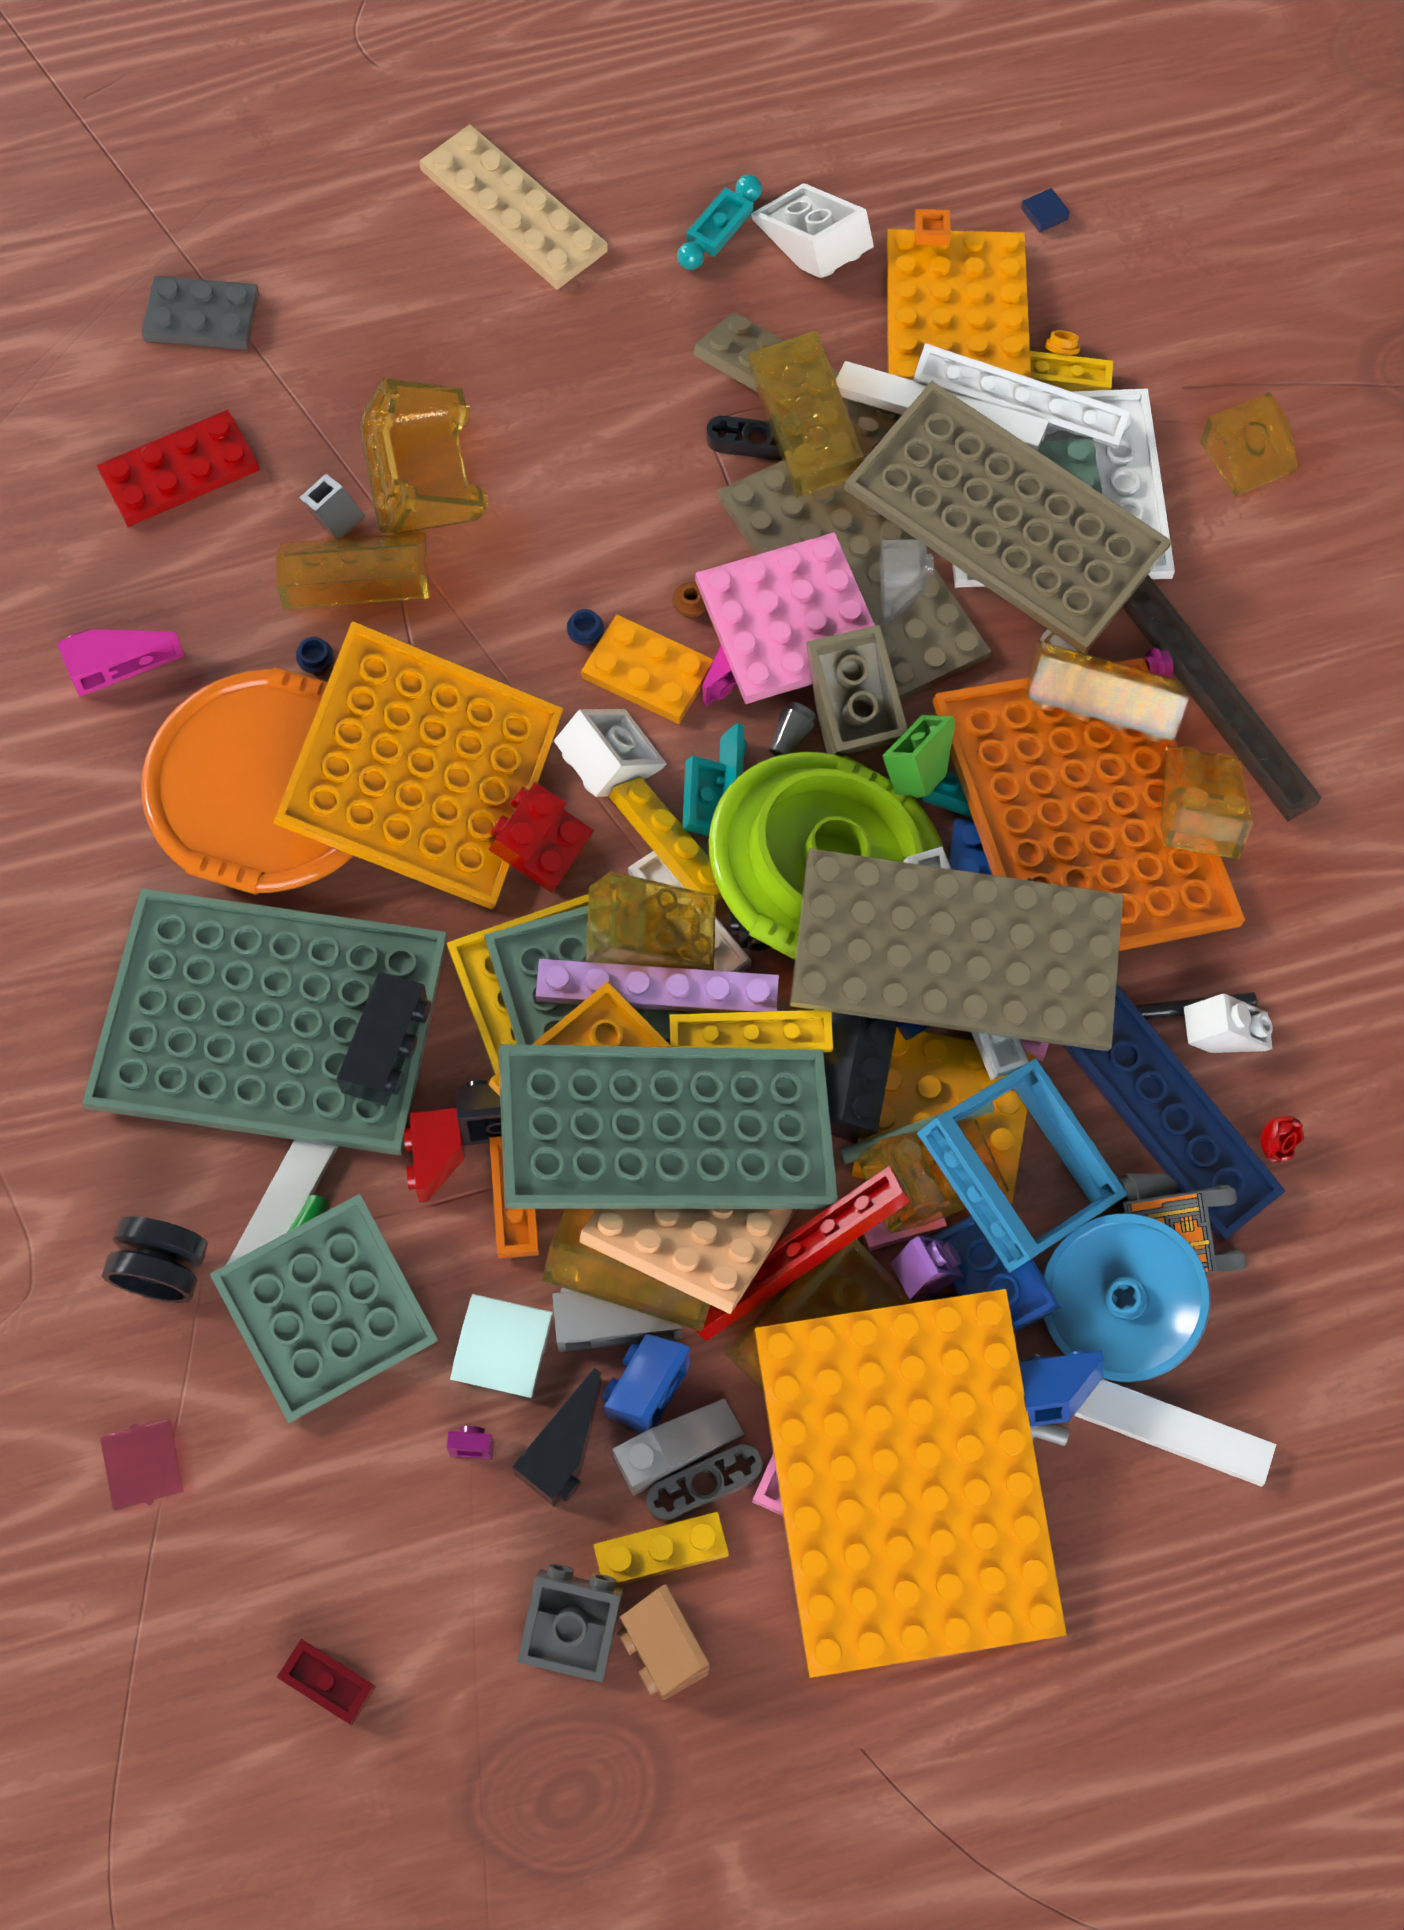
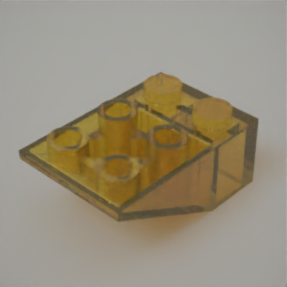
[1161,745,1254,859]
[586,871,716,970]
[858,1119,1009,1234]

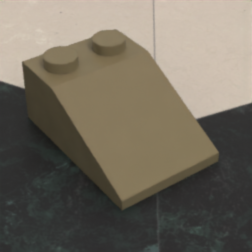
[806,625,908,756]

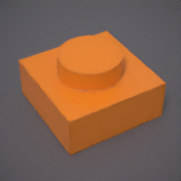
[914,209,951,246]

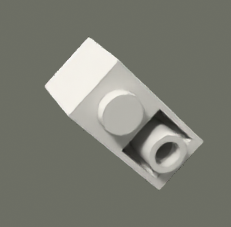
[1184,993,1273,1053]

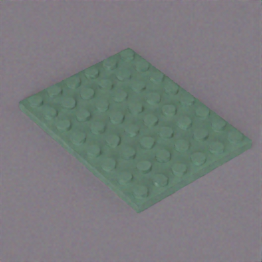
[82,888,448,1156]

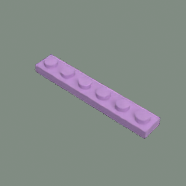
[536,959,779,1013]

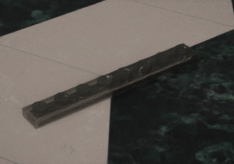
[1123,575,1322,822]

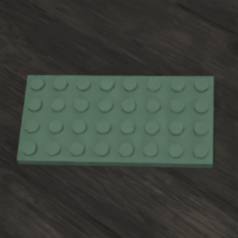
[498,1044,838,1209]

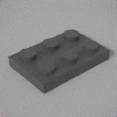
[141,276,259,350]

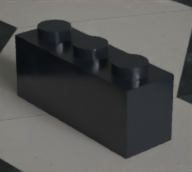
[337,971,431,1106]

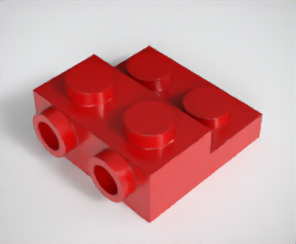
[488,782,595,893]

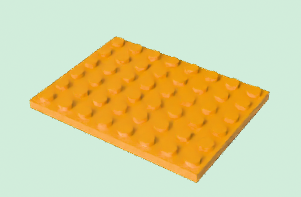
[754,1289,1067,1678]

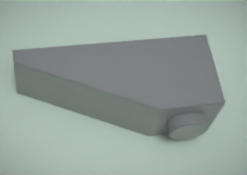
[552,1285,682,1352]
[612,1398,745,1497]

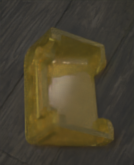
[360,378,488,534]

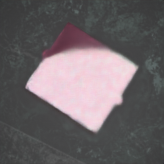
[100,1419,184,1510]

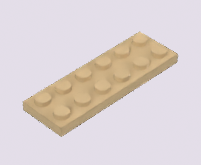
[419,124,608,290]

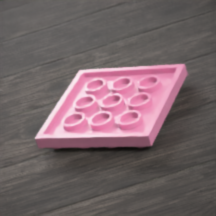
[695,532,875,704]

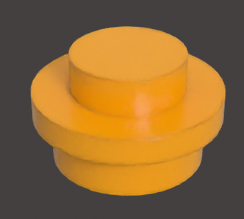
[1045,330,1081,356]

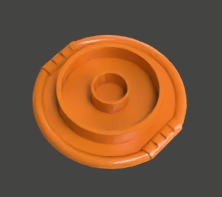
[141,667,354,895]

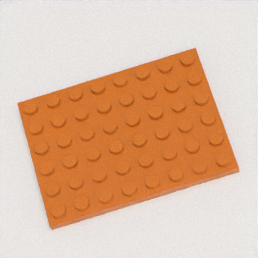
[932,657,1245,951]

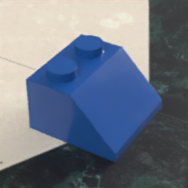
[601,1334,690,1435]

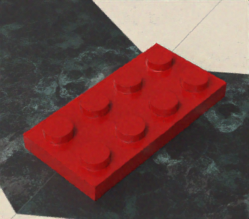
[96,409,259,527]

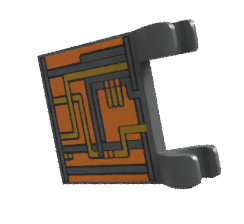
[1123,1185,1247,1273]

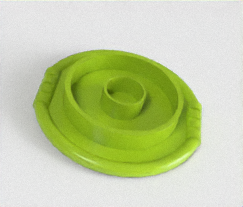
[709,752,947,960]

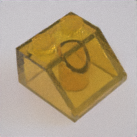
[1200,392,1298,496]

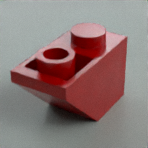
[403,1108,465,1202]

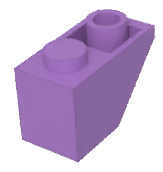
[890,1236,964,1301]

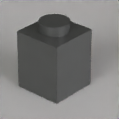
[299,474,365,541]

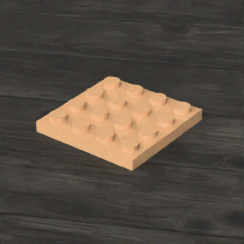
[579,1209,797,1314]

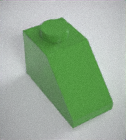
[883,715,955,798]

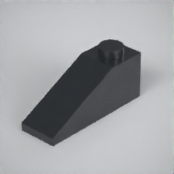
[512,1368,602,1507]

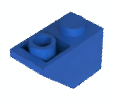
[1019,1350,1103,1427]

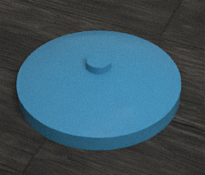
[1044,1214,1211,1382]

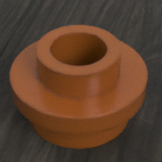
[673,582,706,618]

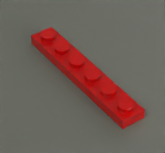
[686,1166,911,1341]

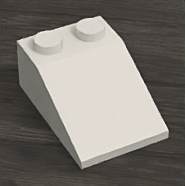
[751,183,874,278]

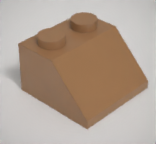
[617,1584,709,1701]

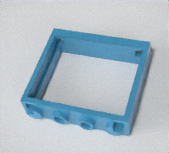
[917,1058,1128,1273]

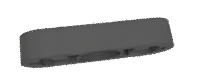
[647,1444,762,1523]

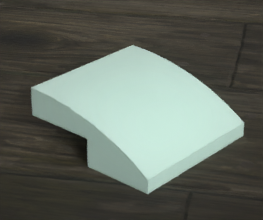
[450,1294,553,1398]

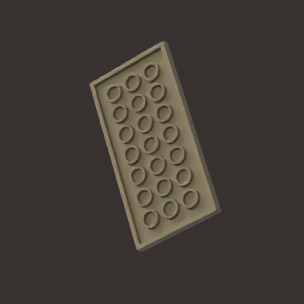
[844,381,1172,654]
[718,437,991,702]
[790,848,1123,1051]

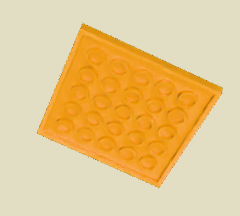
[273,621,563,910]

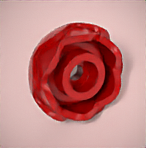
[1260,1115,1304,1163]

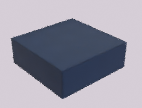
[1021,188,1070,233]

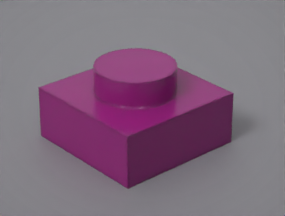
[447,1426,494,1460]

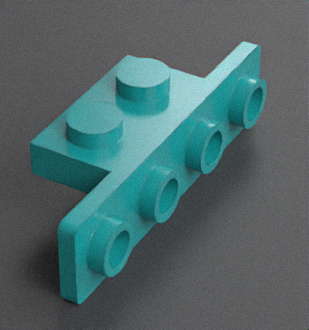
[682,723,747,836]

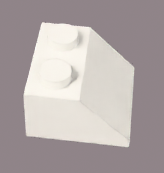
[554,709,667,797]

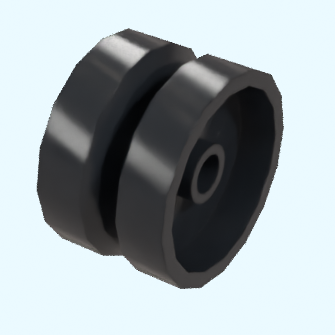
[101,1216,208,1303]

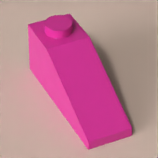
[56,629,185,697]

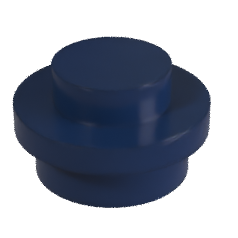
[567,609,604,645]
[296,637,334,674]

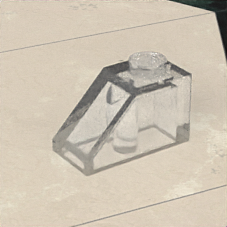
[879,540,934,623]

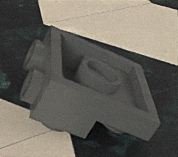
[517,1564,624,1682]

